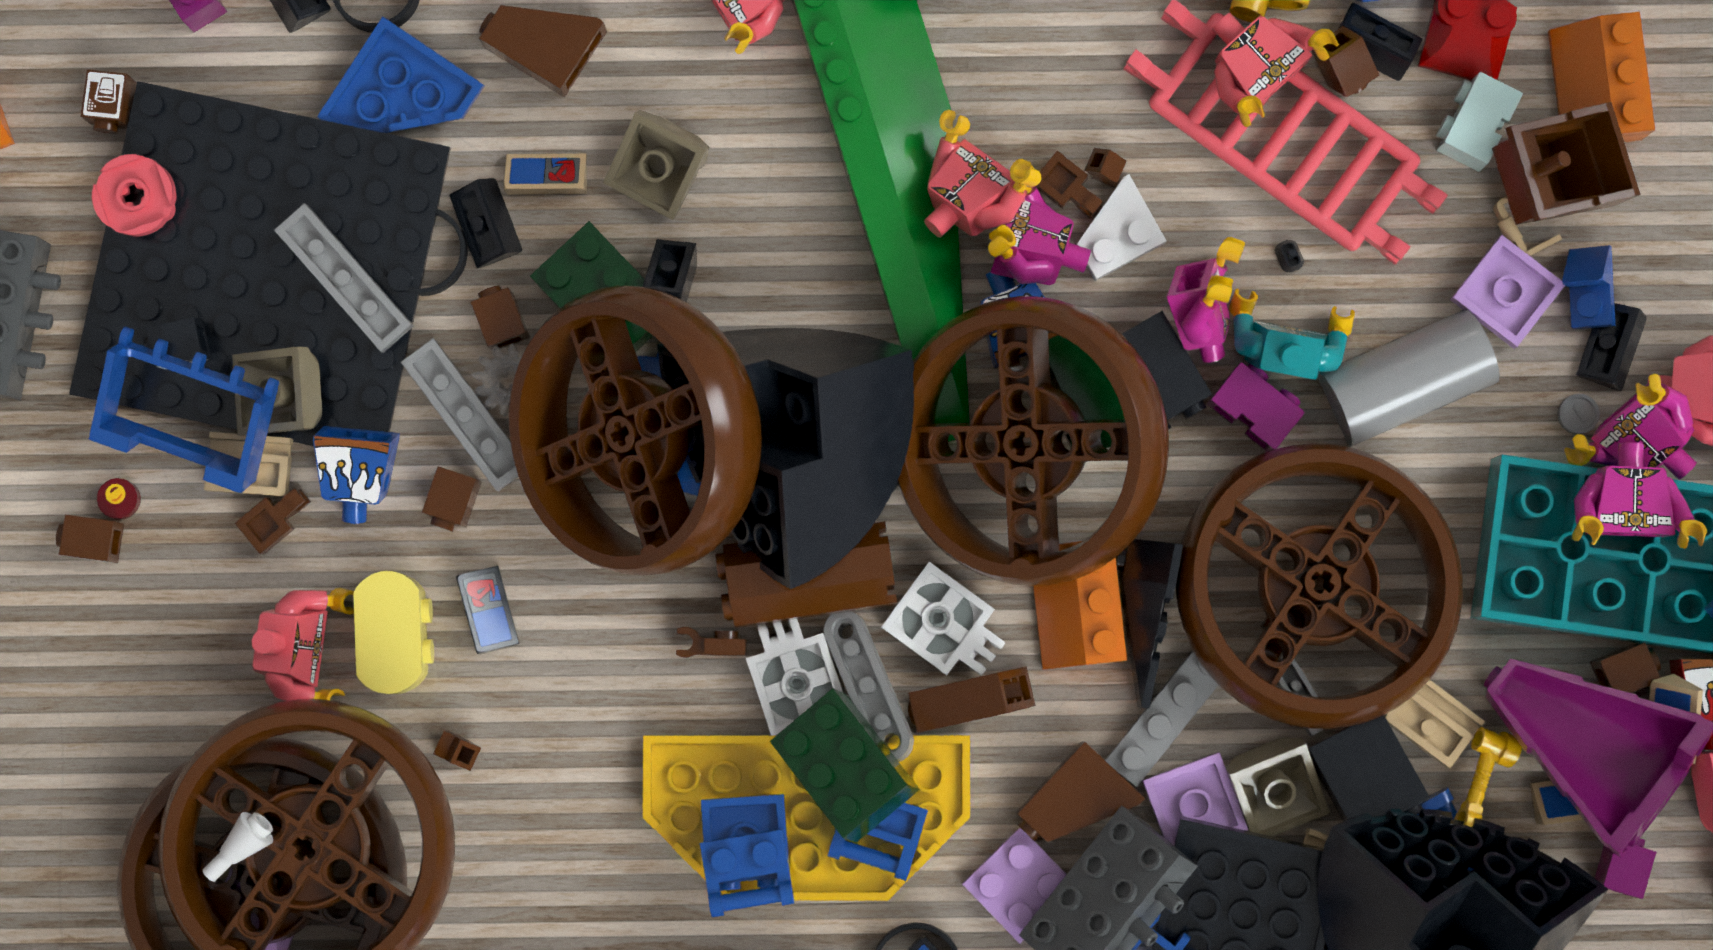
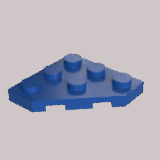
[317,16,485,133]

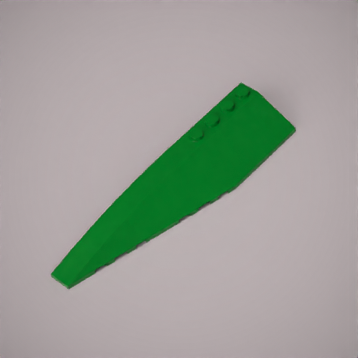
[792,0,970,442]

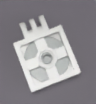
[881,562,1005,676]
[746,619,843,736]

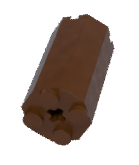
[715,521,897,628]

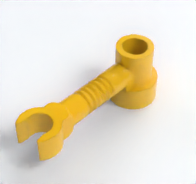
[1454,727,1522,827]

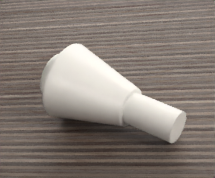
[202,812,273,882]

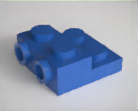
[701,794,790,891]

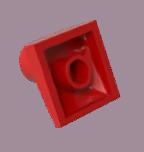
[1418,0,1517,80]

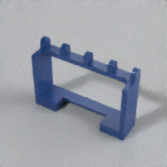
[89,326,279,493]

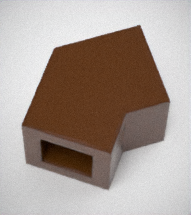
[1084,148,1127,188]
[433,731,481,771]

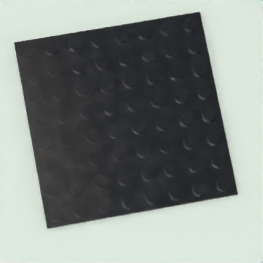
[69,81,451,446]

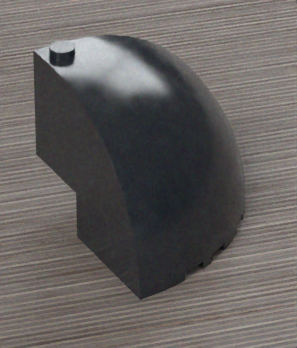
[657,328,914,589]
[1318,808,1608,950]

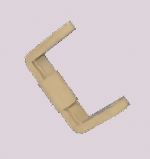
[1493,196,1562,256]

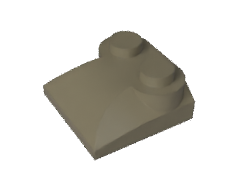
[603,110,710,220]
[232,347,322,436]
[1226,737,1330,836]

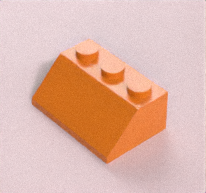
[1548,12,1655,142]
[1033,541,1127,670]

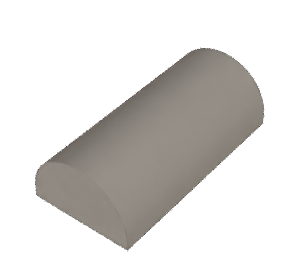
[1318,309,1500,447]

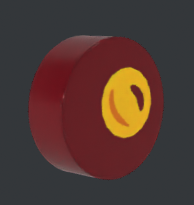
[97,478,141,519]

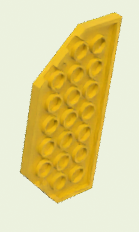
[643,735,970,901]

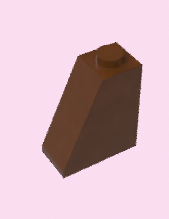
[479,5,607,98]
[908,666,1036,733]
[1015,741,1145,842]

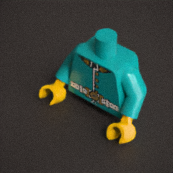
[1228,288,1355,379]

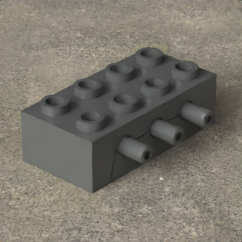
[0,230,61,401]
[1019,805,1198,950]

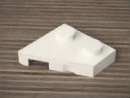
[1077,174,1166,281]

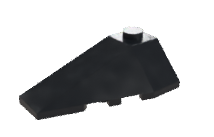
[1116,539,1183,709]

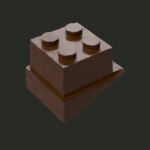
[1492,102,1641,225]

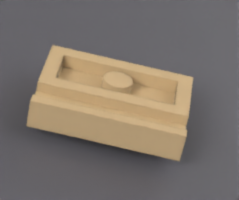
[204,432,293,497]
[1384,680,1485,769]

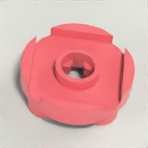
[92,154,177,237]

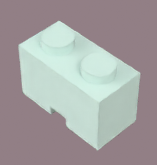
[1436,72,1523,172]

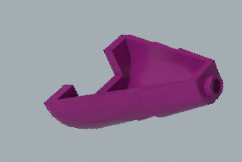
[1483,658,1713,858]

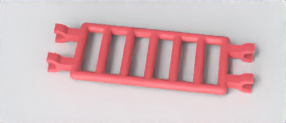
[1124,0,1448,265]

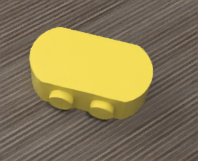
[353,571,434,694]

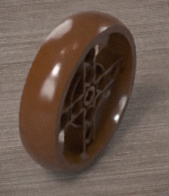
[509,286,762,576]
[898,296,1169,586]
[1176,443,1463,729]
[158,699,455,950]
[117,737,407,950]

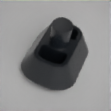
[1275,240,1304,272]

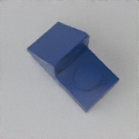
[1562,245,1616,330]

